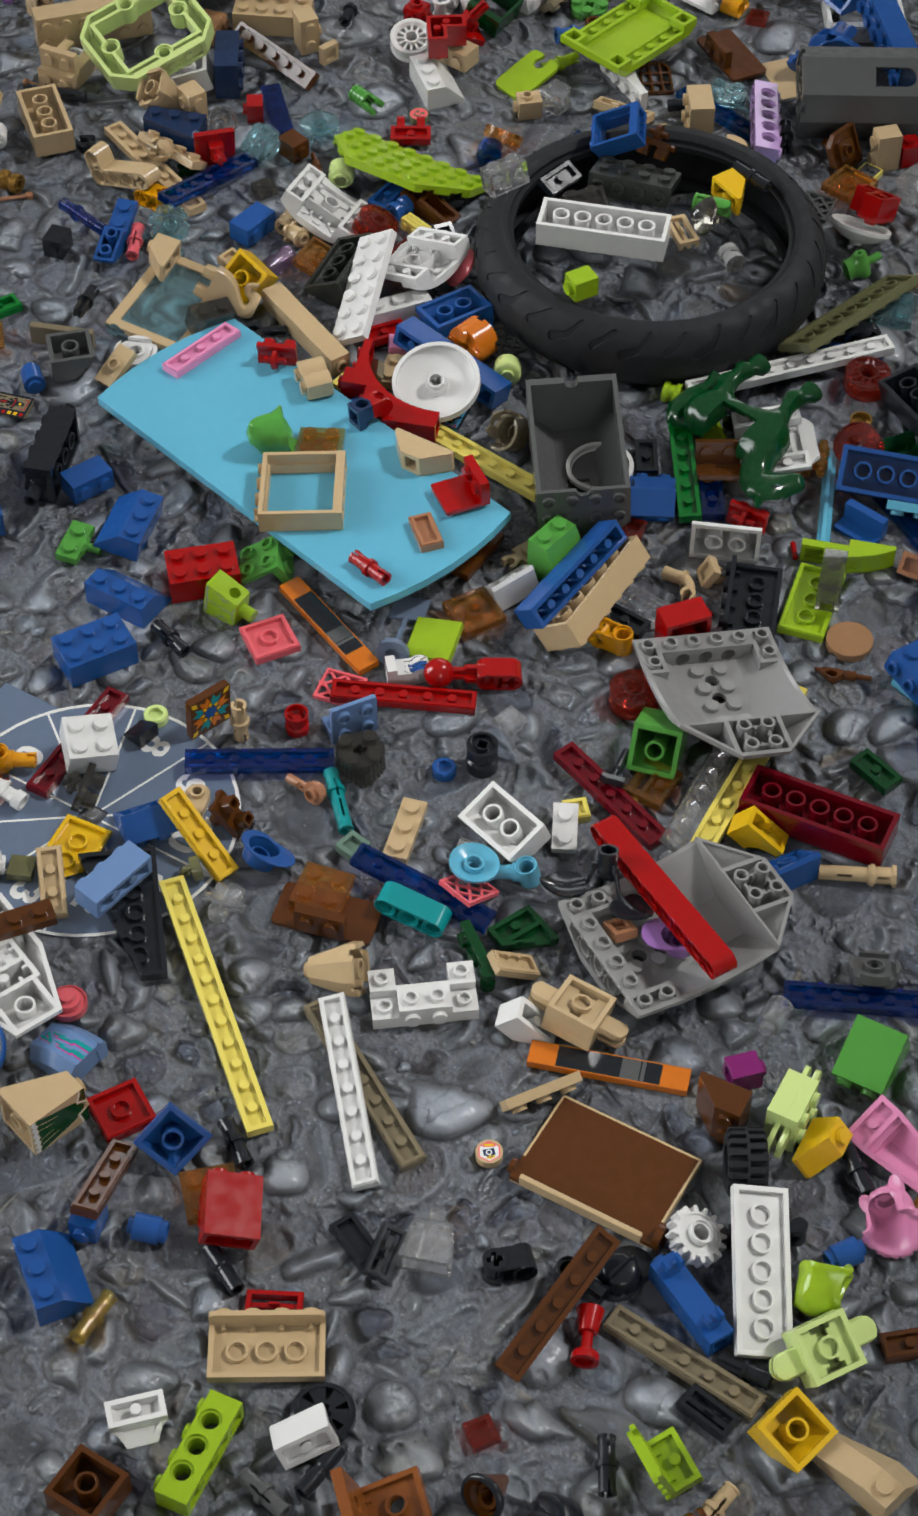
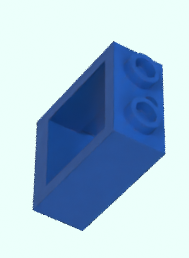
[589,101,647,158]

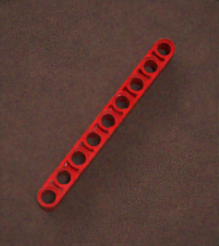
[590,815,737,980]

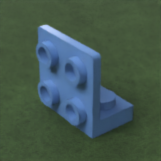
[321,694,378,745]

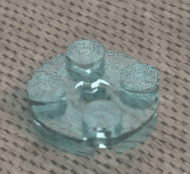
[711,78,747,108]
[241,122,281,164]

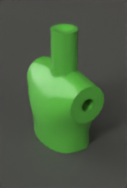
[841,249,882,281]

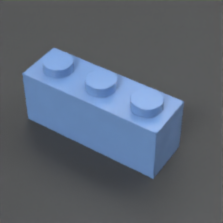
[74,840,152,919]

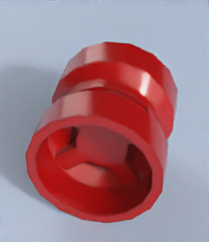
[284,704,309,738]

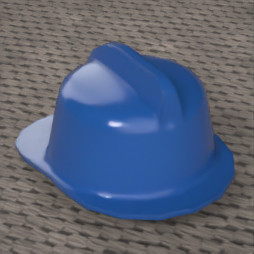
[241,830,296,872]

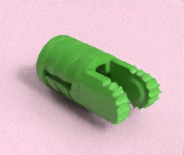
[348,84,385,116]
[692,192,731,218]

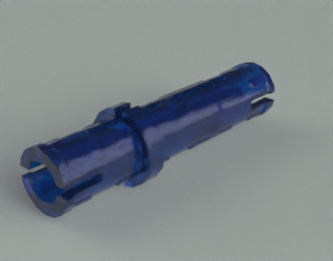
[58,197,108,236]

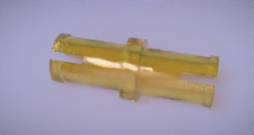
[69,1289,118,1345]

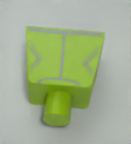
[203,569,258,626]

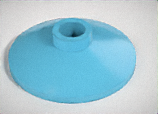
[449,842,500,884]

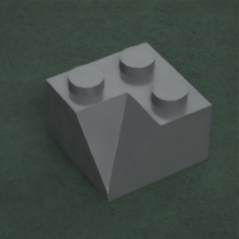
[45,328,95,383]

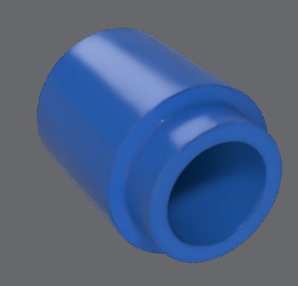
[20,362,46,394]
[126,1212,170,1245]
[822,1236,867,1267]

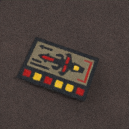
[0,391,34,419]

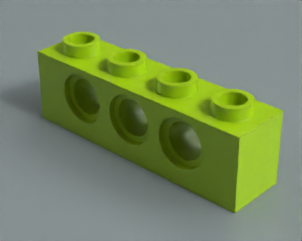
[153,1389,244,1516]

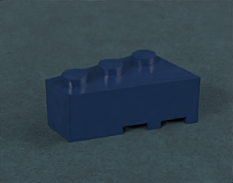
[143,106,208,153]

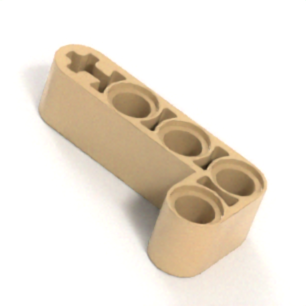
[84,141,161,190]

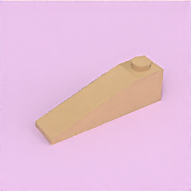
[812,1433,918,1516]

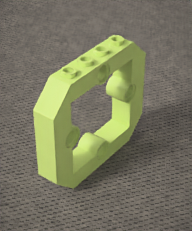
[79,0,215,92]

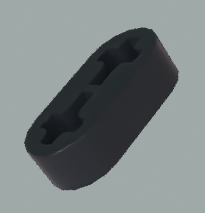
[839,322,881,344]

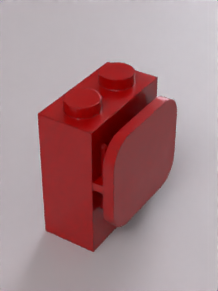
[197,1168,264,1250]

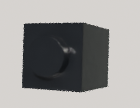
[42,224,73,260]

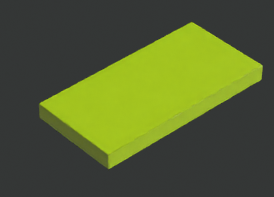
[777,562,846,644]

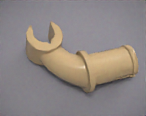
[661,565,696,601]

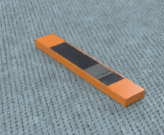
[279,576,379,676]
[527,1039,692,1097]

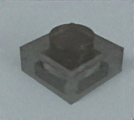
[250,177,278,201]

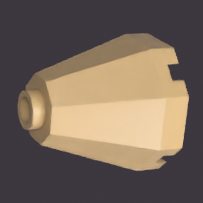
[136,67,179,110]
[303,941,370,997]

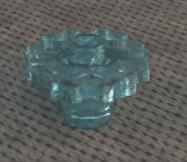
[148,203,190,242]

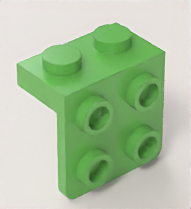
[239,536,295,585]

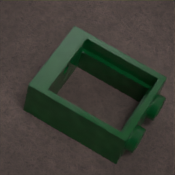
[466,0,523,37]

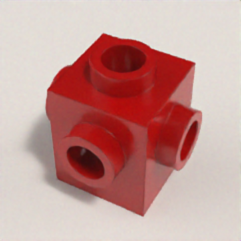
[403,0,432,23]

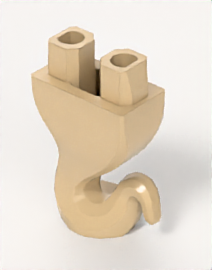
[192,264,262,318]

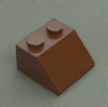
[696,1071,753,1143]

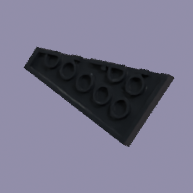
[78,847,168,981]

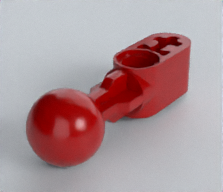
[423,657,523,690]

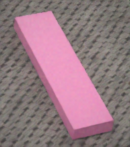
[162,322,241,379]

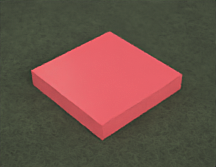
[239,614,301,665]

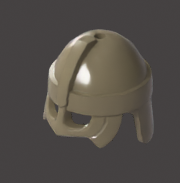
[486,409,529,452]

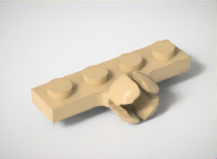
[137,129,207,170]

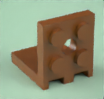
[330,1466,433,1516]

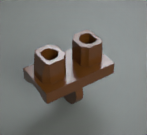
[636,124,676,162]
[208,789,254,838]

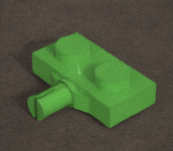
[55,520,102,565]

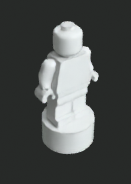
[0,778,29,811]

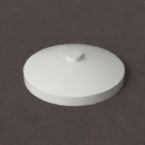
[392,341,481,422]

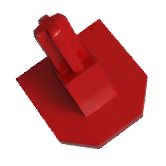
[449,0,489,46]
[193,127,236,166]

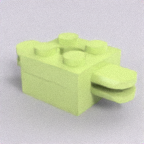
[764,1065,822,1159]
[769,1308,877,1389]

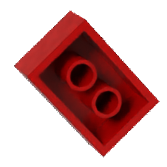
[164,541,241,604]

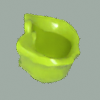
[792,1260,854,1318]

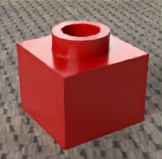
[243,94,264,123]

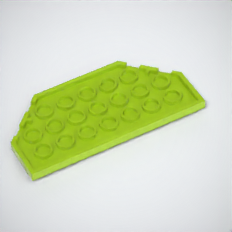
[333,127,491,198]

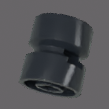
[466,732,499,779]

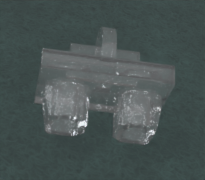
[201,882,247,923]

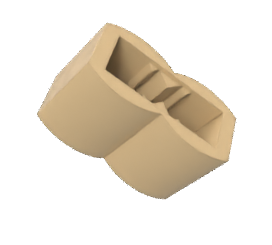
[293,356,334,400]

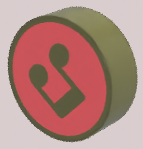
[409,107,429,125]

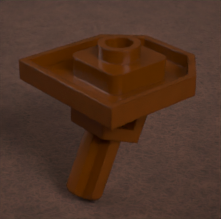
[821,122,863,173]

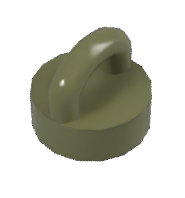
[179,855,204,882]

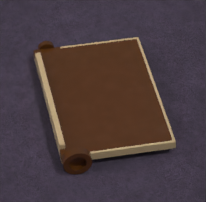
[507,1095,702,1252]

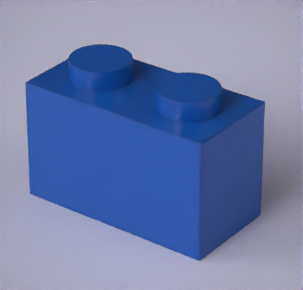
[229,201,276,248]
[59,455,115,505]

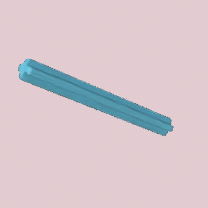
[816,449,838,542]

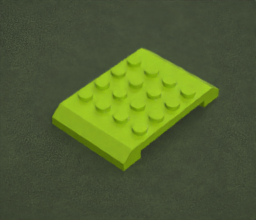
[560,0,697,77]

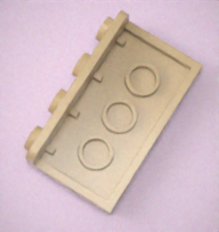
[206,1307,326,1383]

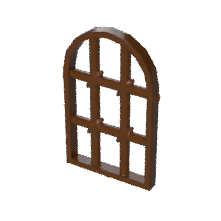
[638,61,674,95]

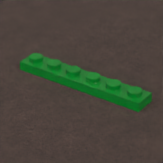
[668,423,702,523]

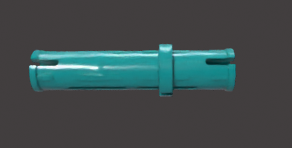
[323,767,354,836]

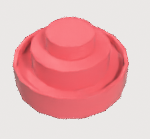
[54,985,88,1022]

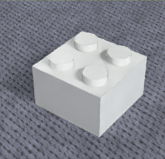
[59,713,119,775]

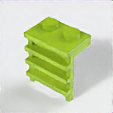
[626,1423,704,1502]

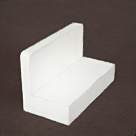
[269,1403,340,1470]

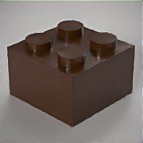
[43,1443,133,1516]

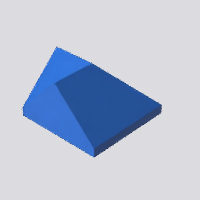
[133,1101,212,1176]

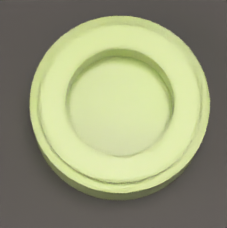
[144,705,169,728]

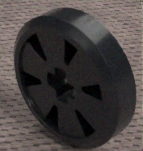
[290,1382,356,1443]

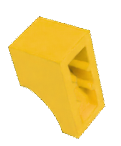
[727,806,789,857]

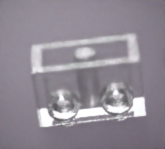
[479,152,530,199]

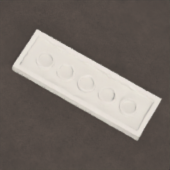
[332,229,397,346]
[730,1184,793,1360]

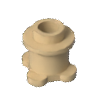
[283,220,309,247]

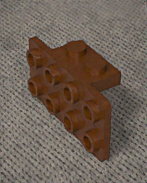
[697,29,766,83]
[271,882,382,947]

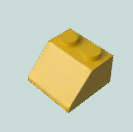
[225,248,279,304]
[747,1386,839,1473]

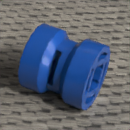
[385,195,414,223]

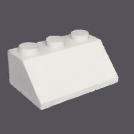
[409,53,465,110]
[372,289,432,326]
[689,521,762,564]
[458,781,551,863]

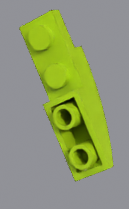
[799,538,897,573]

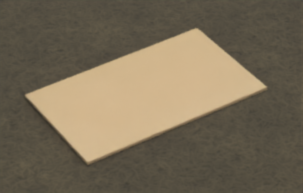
[762,58,797,100]

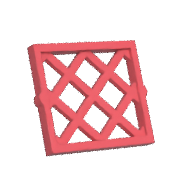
[313,667,368,706]
[438,875,500,908]

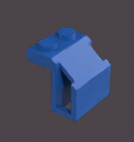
[630,473,676,522]

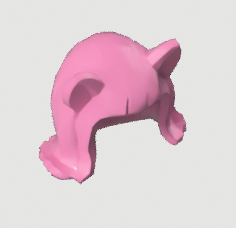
[859,1173,918,1259]

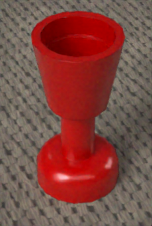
[570,1302,605,1369]

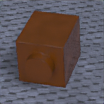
[277,129,309,164]

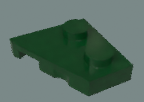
[487,905,559,951]

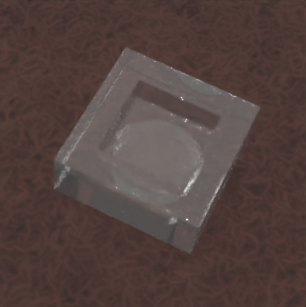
[494,705,528,737]

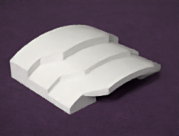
[280,163,377,244]
[385,226,471,290]
[731,405,820,474]

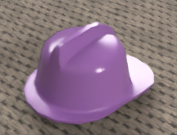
[641,918,690,959]

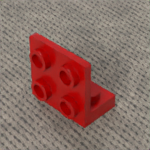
[431,455,490,516]

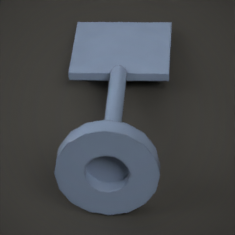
[376,596,431,665]

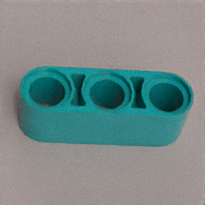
[374,881,452,938]

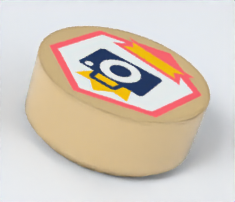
[475,1139,503,1168]

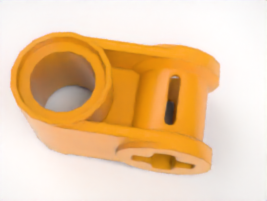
[720,0,749,19]
[133,183,173,214]
[587,617,634,657]

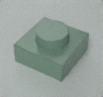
[335,830,371,864]

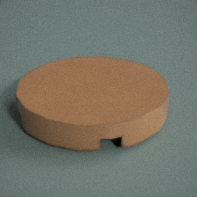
[825,621,874,662]

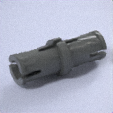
[236,1466,292,1516]

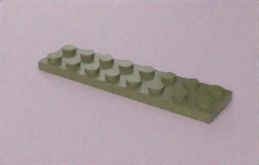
[778,275,918,355]

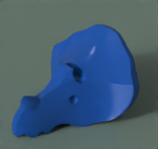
[786,21,861,72]

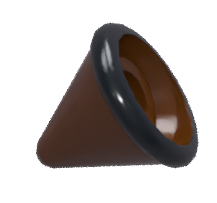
[461,1473,509,1516]

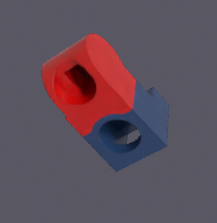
[347,391,393,431]

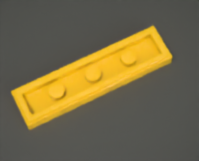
[158,786,239,884]

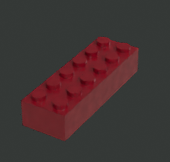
[738,764,901,867]

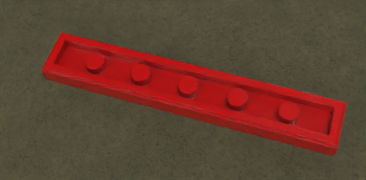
[330,678,477,715]

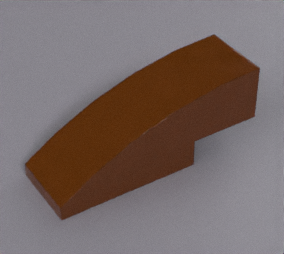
[399,188,462,225]

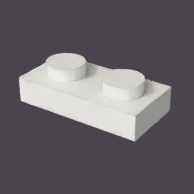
[551,802,579,854]

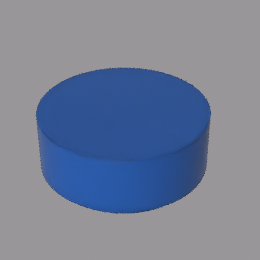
[432,757,457,782]

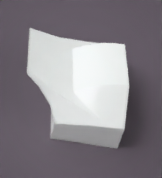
[104,1389,168,1450]

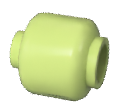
[328,157,355,188]
[493,354,522,386]

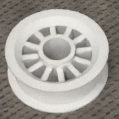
[390,18,428,63]

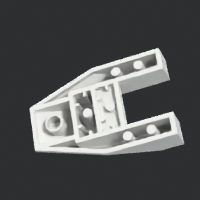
[0,892,63,1039]

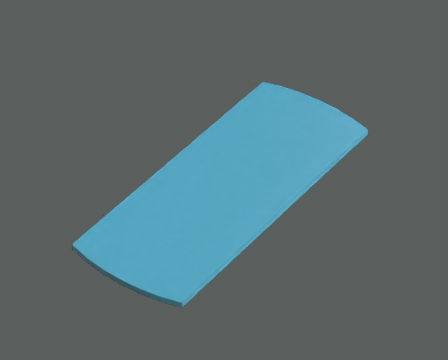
[97,318,511,611]

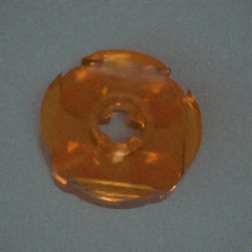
[483,123,524,149]

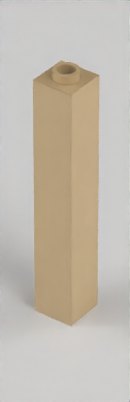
[262,282,350,377]

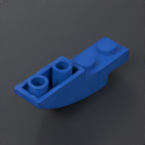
[93,198,139,264]

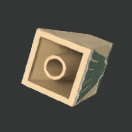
[0,1071,89,1156]

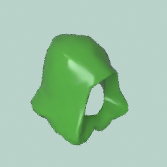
[246,405,298,454]

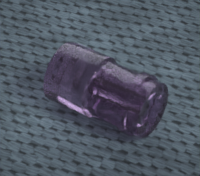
[261,246,297,276]

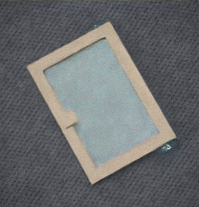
[105,248,221,350]

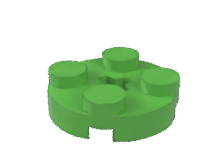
[571,0,608,21]

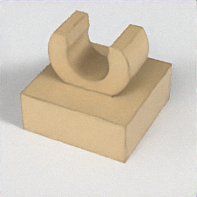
[696,555,726,589]

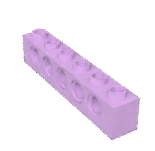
[750,79,782,163]

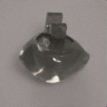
[691,196,726,237]

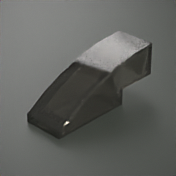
[814,548,849,613]

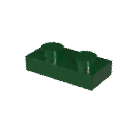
[849,748,903,796]

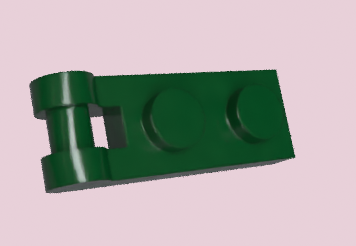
[457,919,496,993]

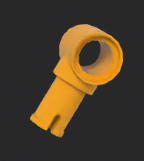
[0,743,37,775]

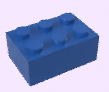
[51,612,139,688]

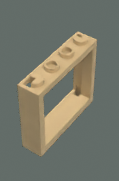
[254,450,347,532]

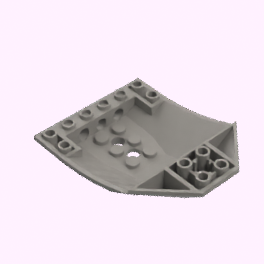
[632,627,821,760]
[558,837,794,1019]

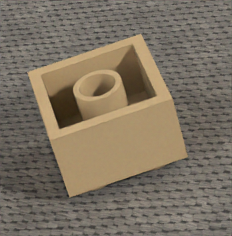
[681,84,715,133]

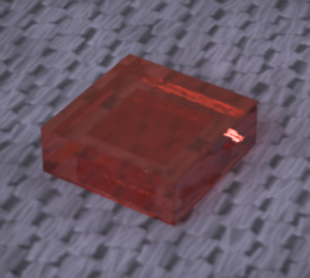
[746,8,770,28]
[461,1413,501,1454]

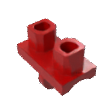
[256,338,298,370]
[725,499,770,536]

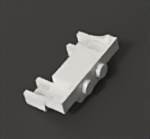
[367,960,479,1030]

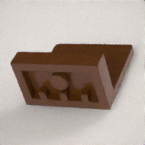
[695,439,741,483]

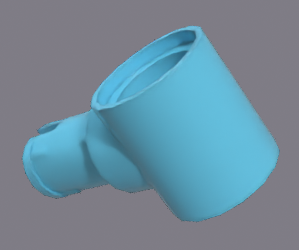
[492,855,541,889]

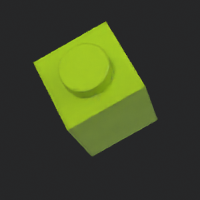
[563,265,599,303]

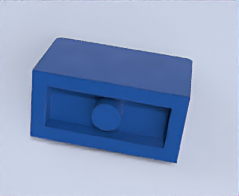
[833,498,889,543]

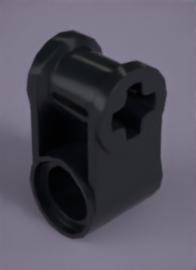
[481,1243,538,1285]

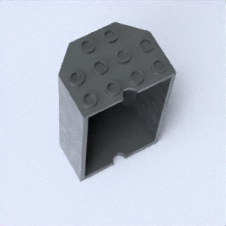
[796,46,918,139]
[525,373,631,539]

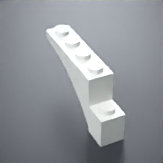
[599,64,648,109]

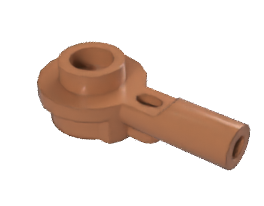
[285,773,327,805]

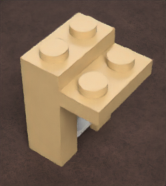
[37,39,97,89]

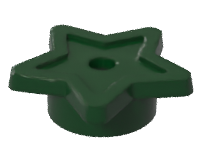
[177,164,202,178]

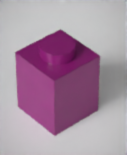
[722,1050,767,1090]

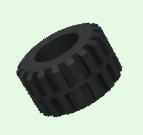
[723,1126,769,1197]

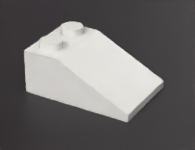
[170,54,214,92]

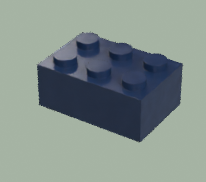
[213,30,245,99]

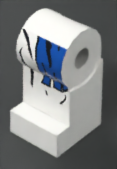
[385,655,429,685]

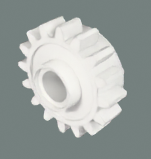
[665,1205,727,1268]

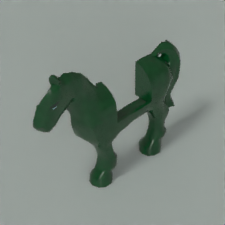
[666,354,823,508]

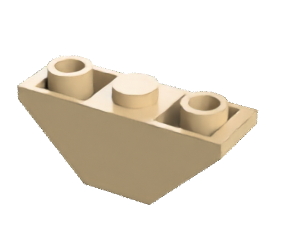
[395,427,455,476]

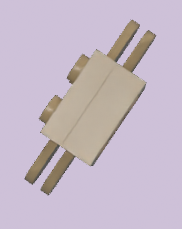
[528,974,629,1052]

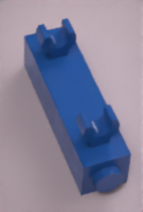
[648,1251,734,1358]

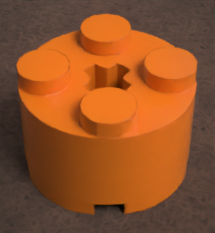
[447,315,498,362]

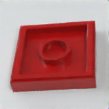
[87,1077,156,1145]

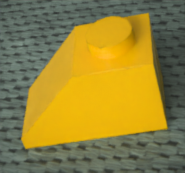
[711,168,746,216]
[792,1116,853,1178]

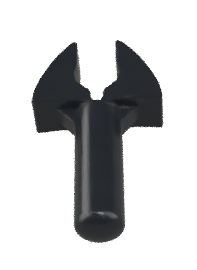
[76,135,112,154]
[246,320,287,337]

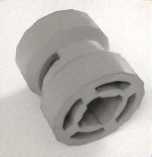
[717,242,746,273]

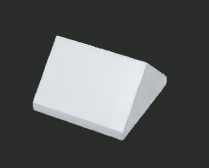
[483,565,539,613]

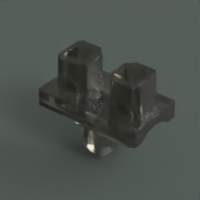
[62,762,106,812]

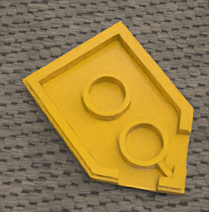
[46,814,113,877]

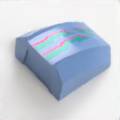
[30,1023,108,1079]

